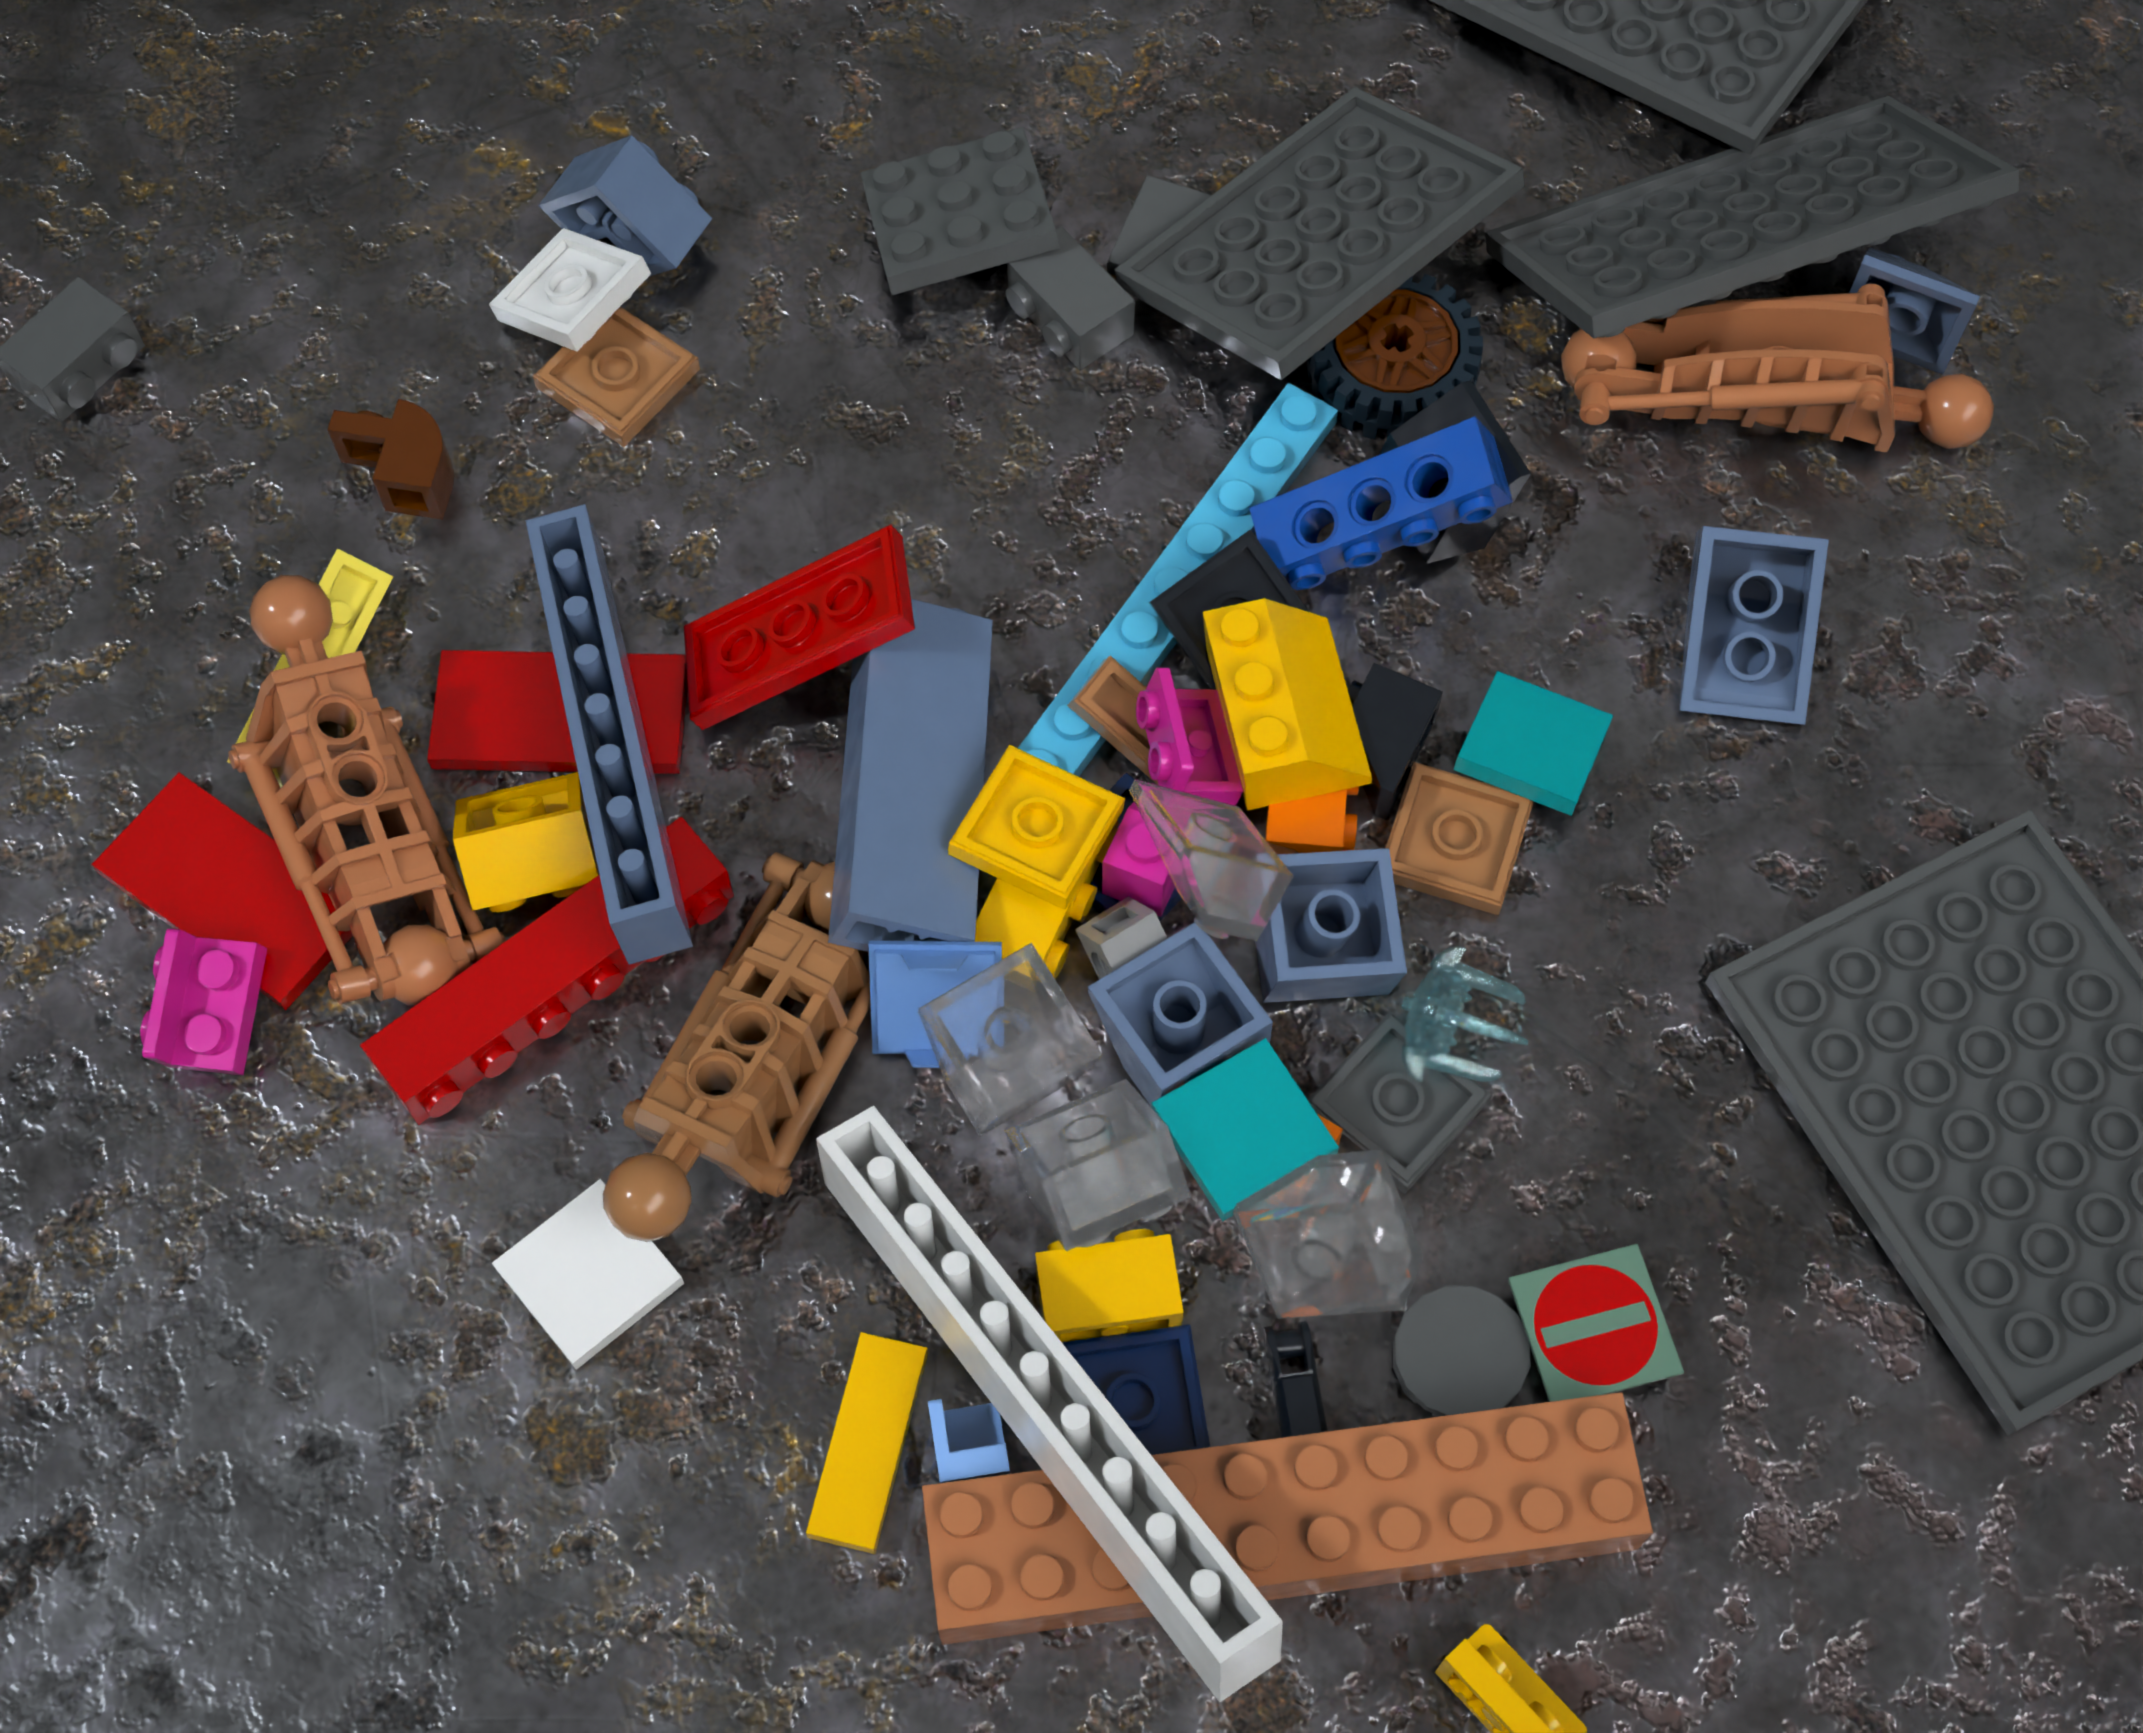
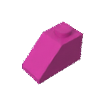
[1102,783,1211,917]

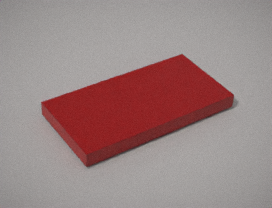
[683,524,915,730]
[427,650,687,774]
[91,772,353,1010]

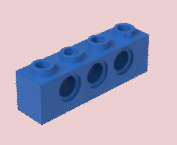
[1249,416,1513,590]

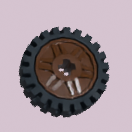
[1307,274,1483,440]

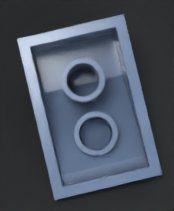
[1679,526,1829,725]

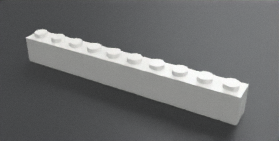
[816,1106,1283,1702]

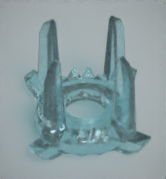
[1401,946,1529,1082]

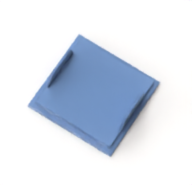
[868,941,1003,1068]

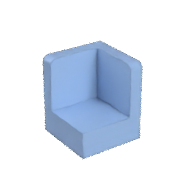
[928,1399,1010,1483]

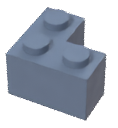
[538,135,712,277]

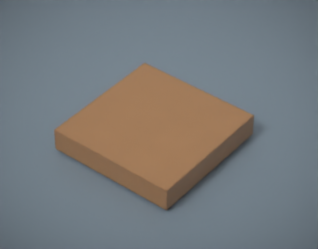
[533,306,700,447]
[1386,762,1534,916]

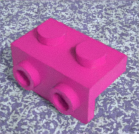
[1136,667,1243,806]

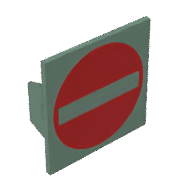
[1508,1244,1684,1402]

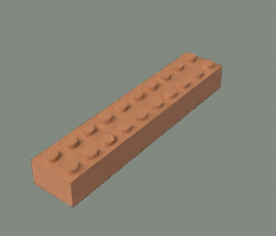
[922,1392,1653,1645]

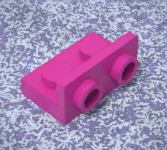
[140,929,267,1075]

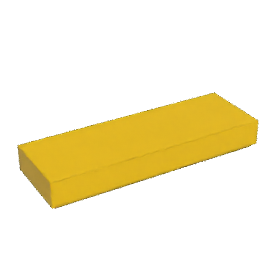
[806,1332,928,1554]

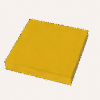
[948,745,1125,910]

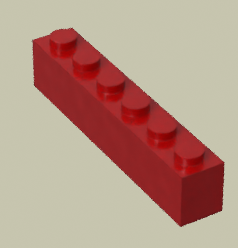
[360,816,734,1125]

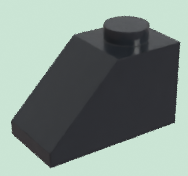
[1348,663,1443,820]

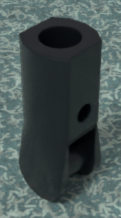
[1263,1321,1328,1438]

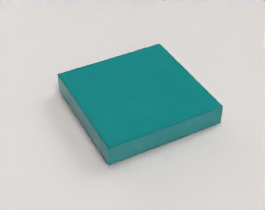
[1453,671,1614,816]
[1151,1038,1339,1222]

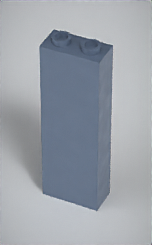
[828,599,993,952]

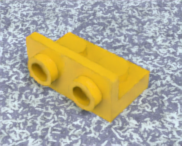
[1435,1624,1587,1733]

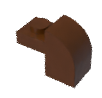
[327,399,454,520]

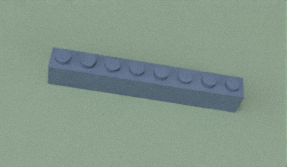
[525,504,693,964]

